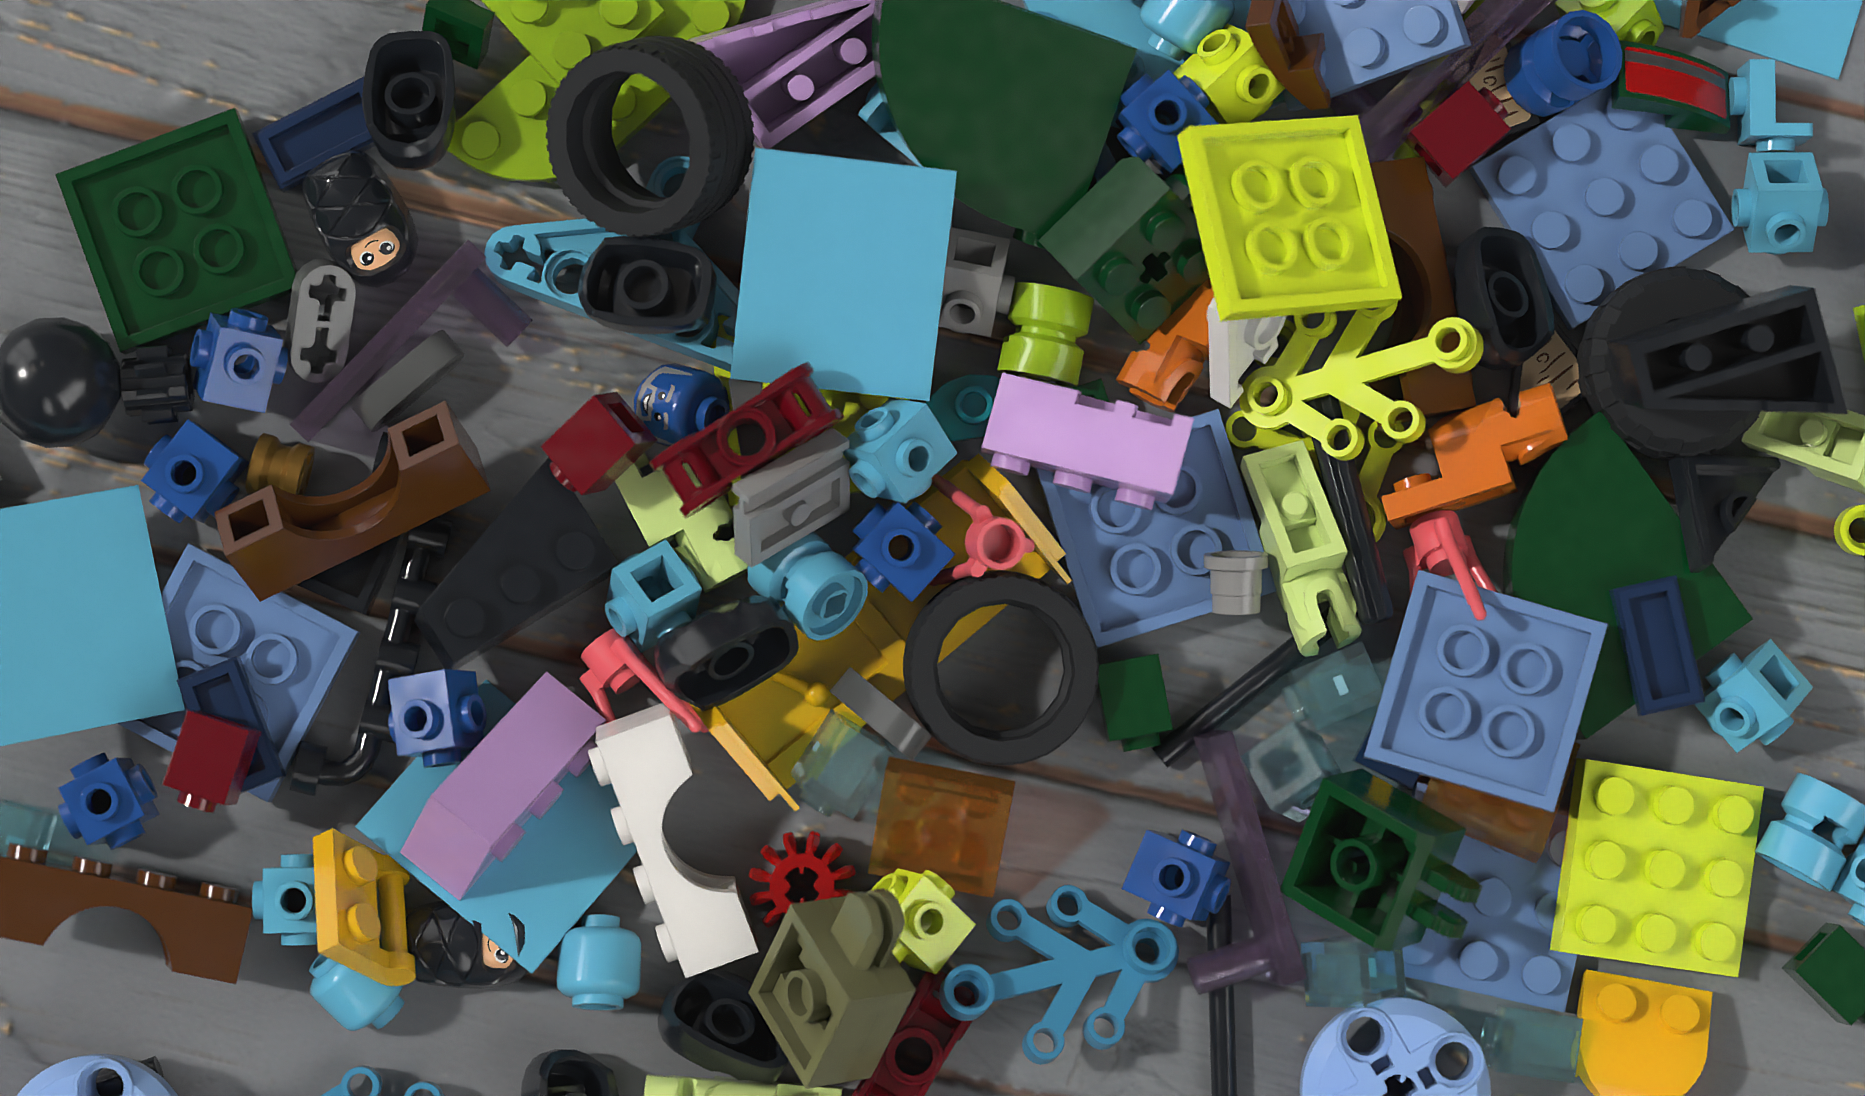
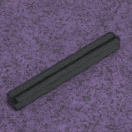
[1304,395,1394,625]

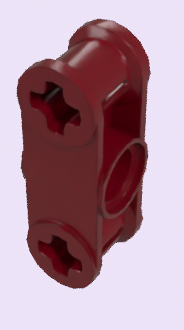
[649,362,844,518]
[851,968,975,1096]

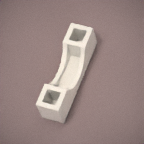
[588,703,759,978]

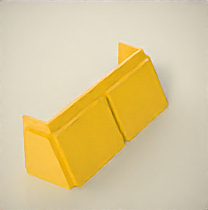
[690,453,1072,812]

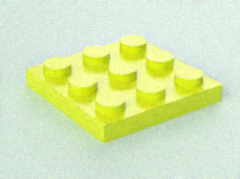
[1177,115,1402,322]
[1550,758,1764,977]

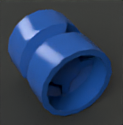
[1503,10,1622,117]

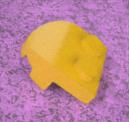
[1569,969,1713,1096]

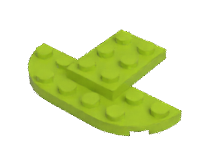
[447,0,748,183]

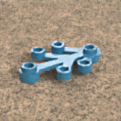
[939,885,1179,1065]

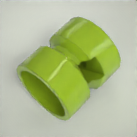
[997,282,1094,388]

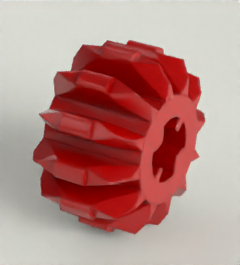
[749,831,856,928]

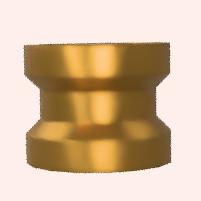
[245,433,315,496]

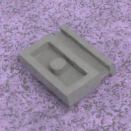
[732,427,850,568]

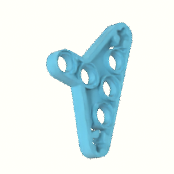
[484,156,740,372]

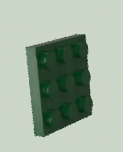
[55,108,298,355]

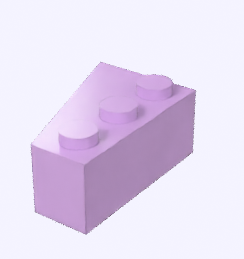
[687,0,875,149]
[981,373,1194,510]
[400,671,606,901]

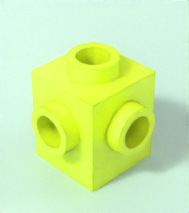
[1173,23,1285,124]
[872,868,976,974]

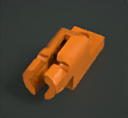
[1116,279,1214,412]
[1381,382,1568,530]

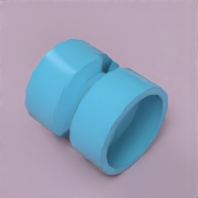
[747,531,868,641]
[1755,773,1865,892]

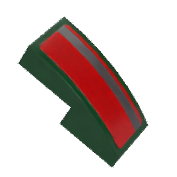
[1611,40,1730,134]

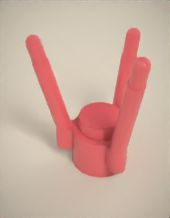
[929,474,1035,586]
[1402,510,1498,621]
[579,628,709,733]

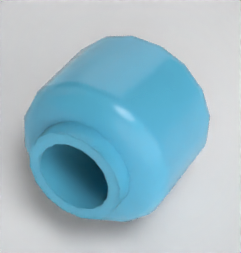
[1140,0,1235,61]
[557,914,642,1011]
[309,946,405,1031]

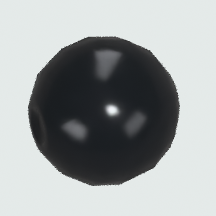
[0,317,122,448]

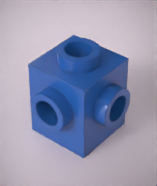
[1115,69,1218,178]
[190,308,288,413]
[141,419,250,524]
[851,501,955,602]
[388,669,487,768]
[58,752,160,850]
[1122,829,1231,927]

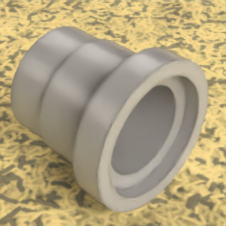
[1204,550,1268,615]

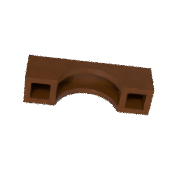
[1369,156,1476,427]
[214,400,491,602]
[0,842,253,984]

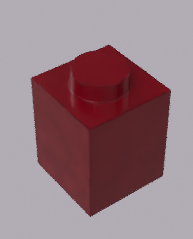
[1404,81,1511,188]
[540,392,658,496]
[162,710,262,813]

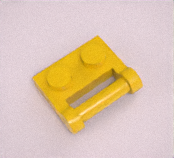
[313,828,416,986]

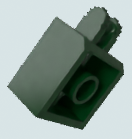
[1038,156,1210,345]
[1279,768,1483,952]

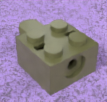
[748,889,916,1089]

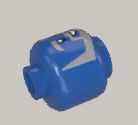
[634,363,730,447]

